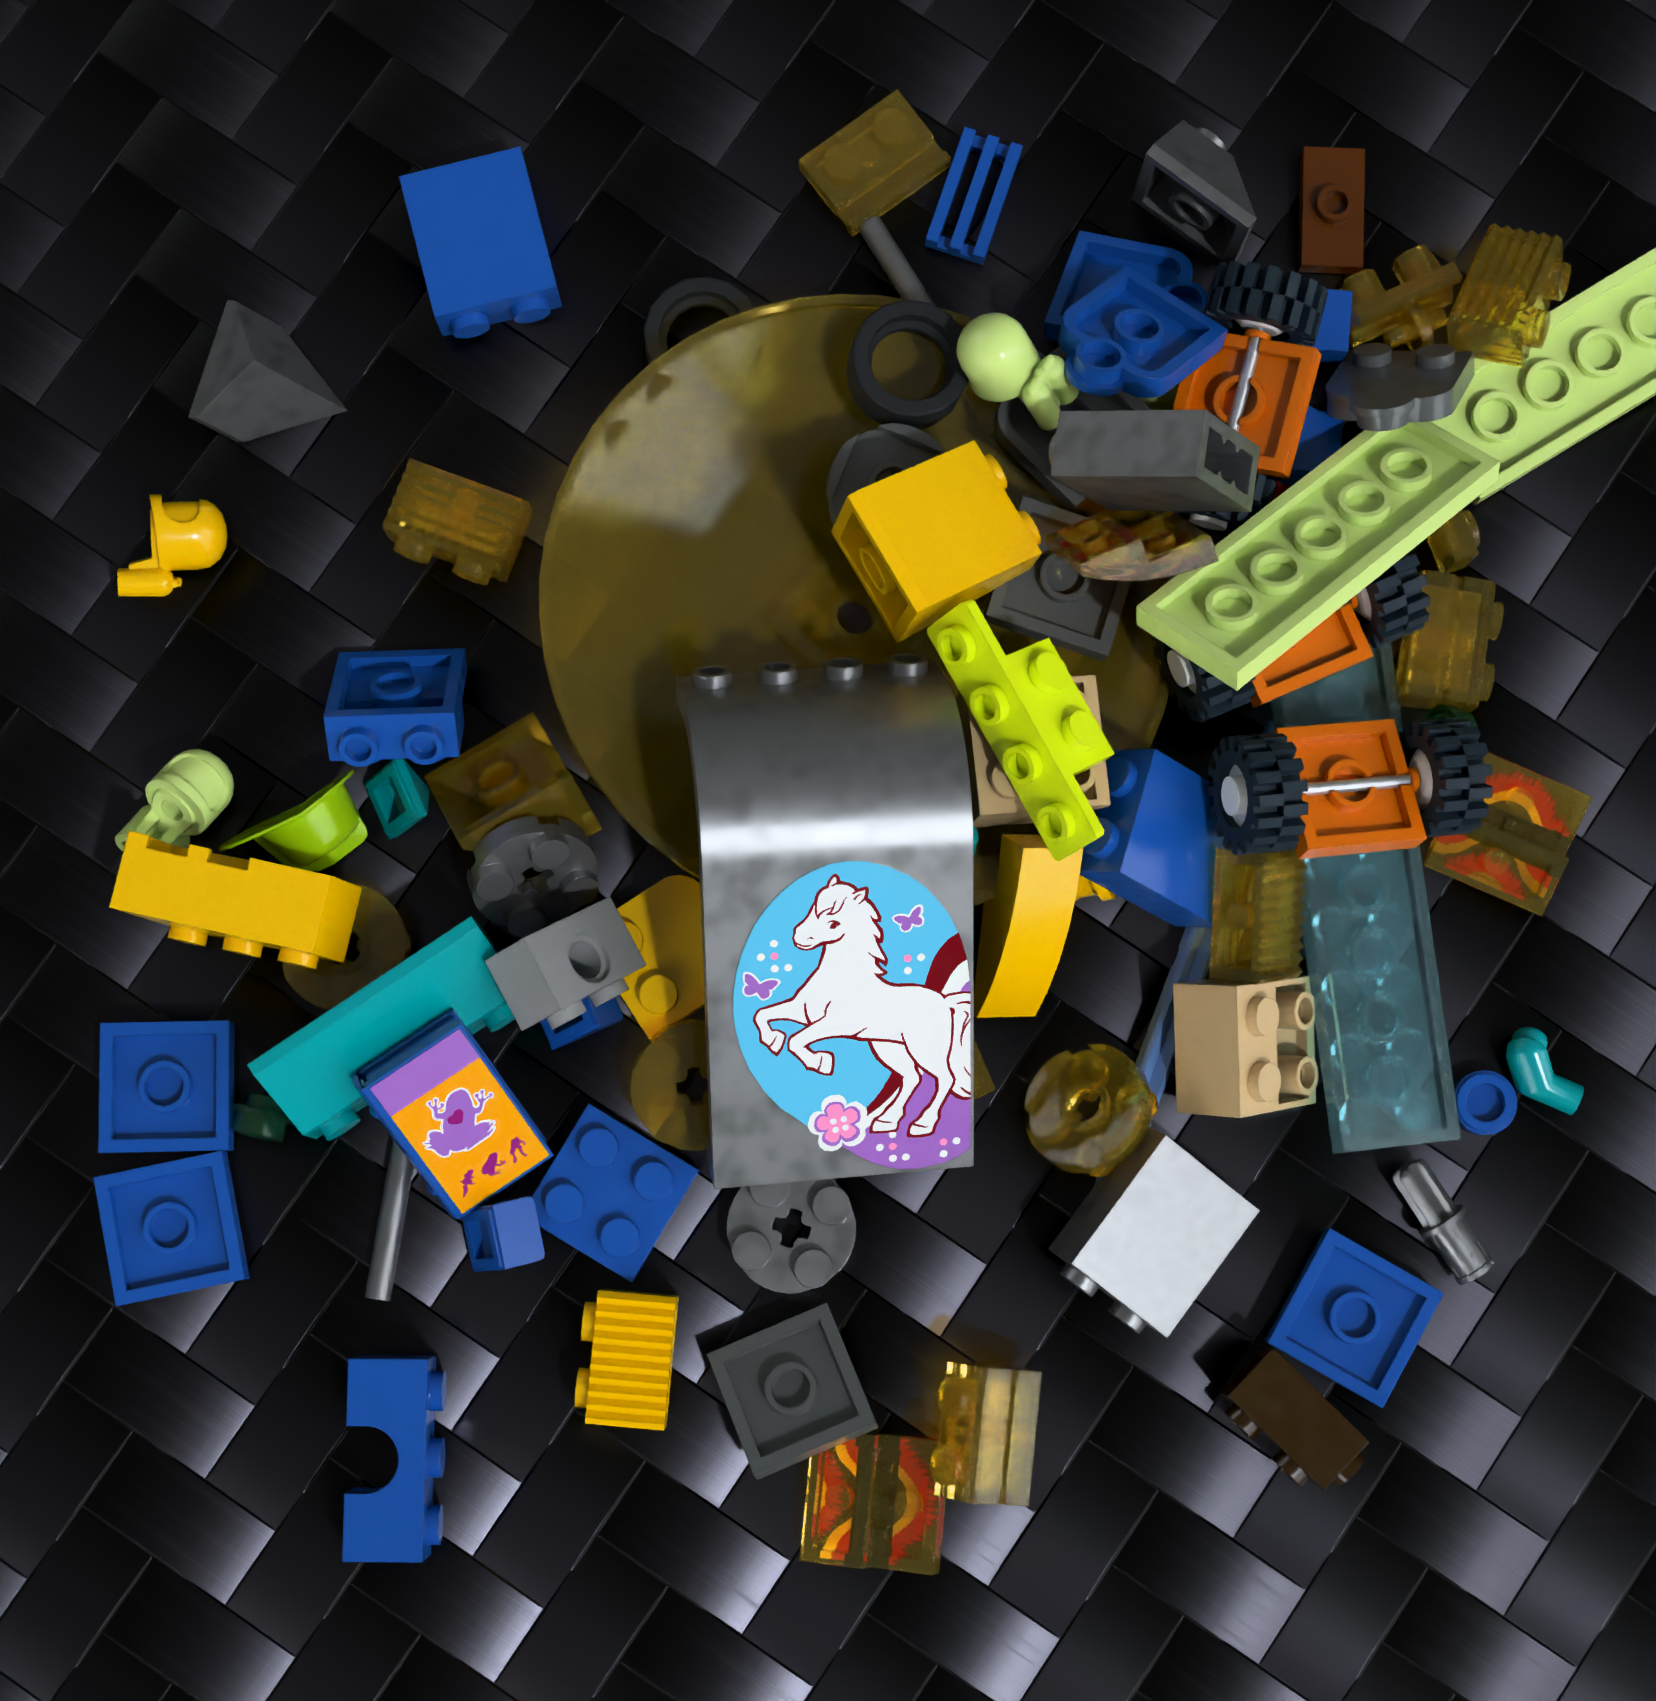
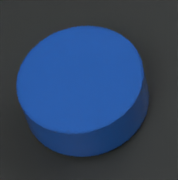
[1448,1070,1517,1135]

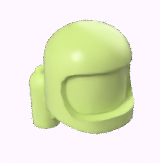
[956,312,1079,430]
[115,749,234,851]

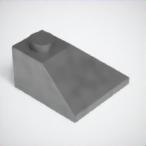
[1132,120,1257,264]

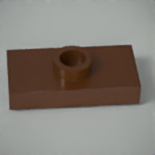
[1298,146,1365,275]

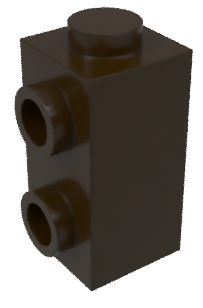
[1219,1345,1369,1490]

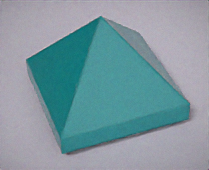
[365,759,430,840]

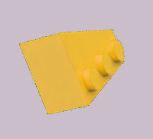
[109,831,362,970]

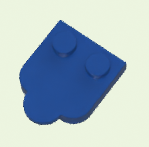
[1044,230,1208,341]
[1058,266,1228,398]

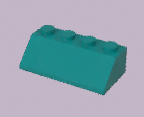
[247,916,515,1141]

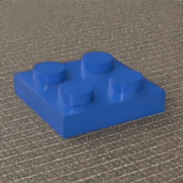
[98,1020,235,1153]
[532,1104,700,1282]
[93,1151,250,1306]
[1264,1228,1444,1408]

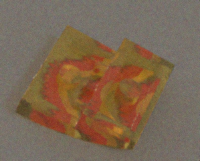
[1044,511,1219,581]
[1423,752,1593,916]
[799,1432,951,1576]

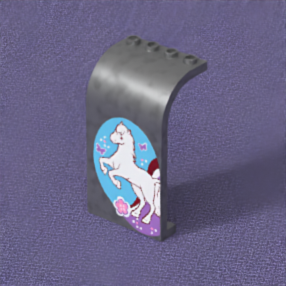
[676,653,974,1189]

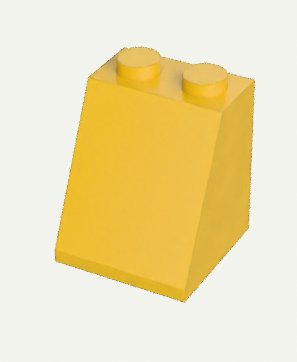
[831,440,1042,643]

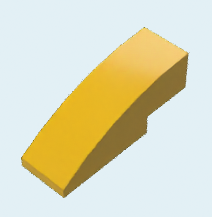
[974,834,1084,1018]

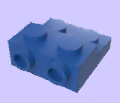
[323,648,467,767]

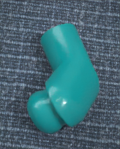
[1506,1027,1584,1115]

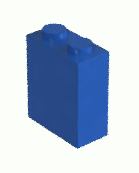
[399,146,562,338]
[1080,749,1242,929]

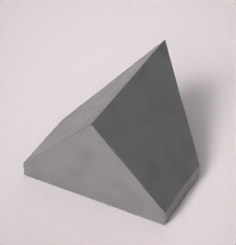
[188,300,348,442]

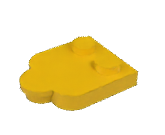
[617,875,705,1041]

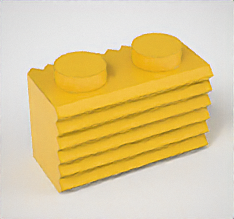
[575,1289,679,1431]

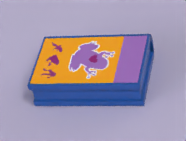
[353,1008,554,1219]

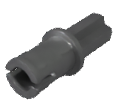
[1393,1159,1494,1285]

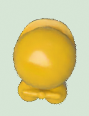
[117,494,227,597]

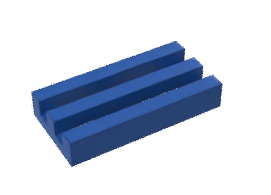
[925,127,1023,265]

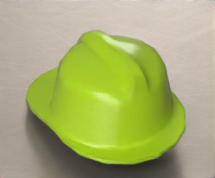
[217,769,368,871]

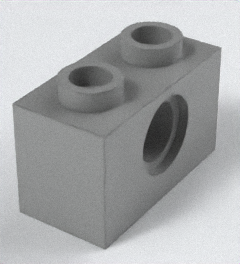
[485,897,647,1031]

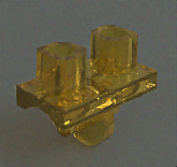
[1341,244,1462,351]

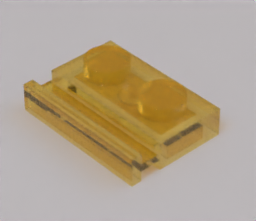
[799,89,951,237]

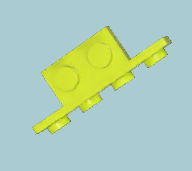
[927,599,1115,861]

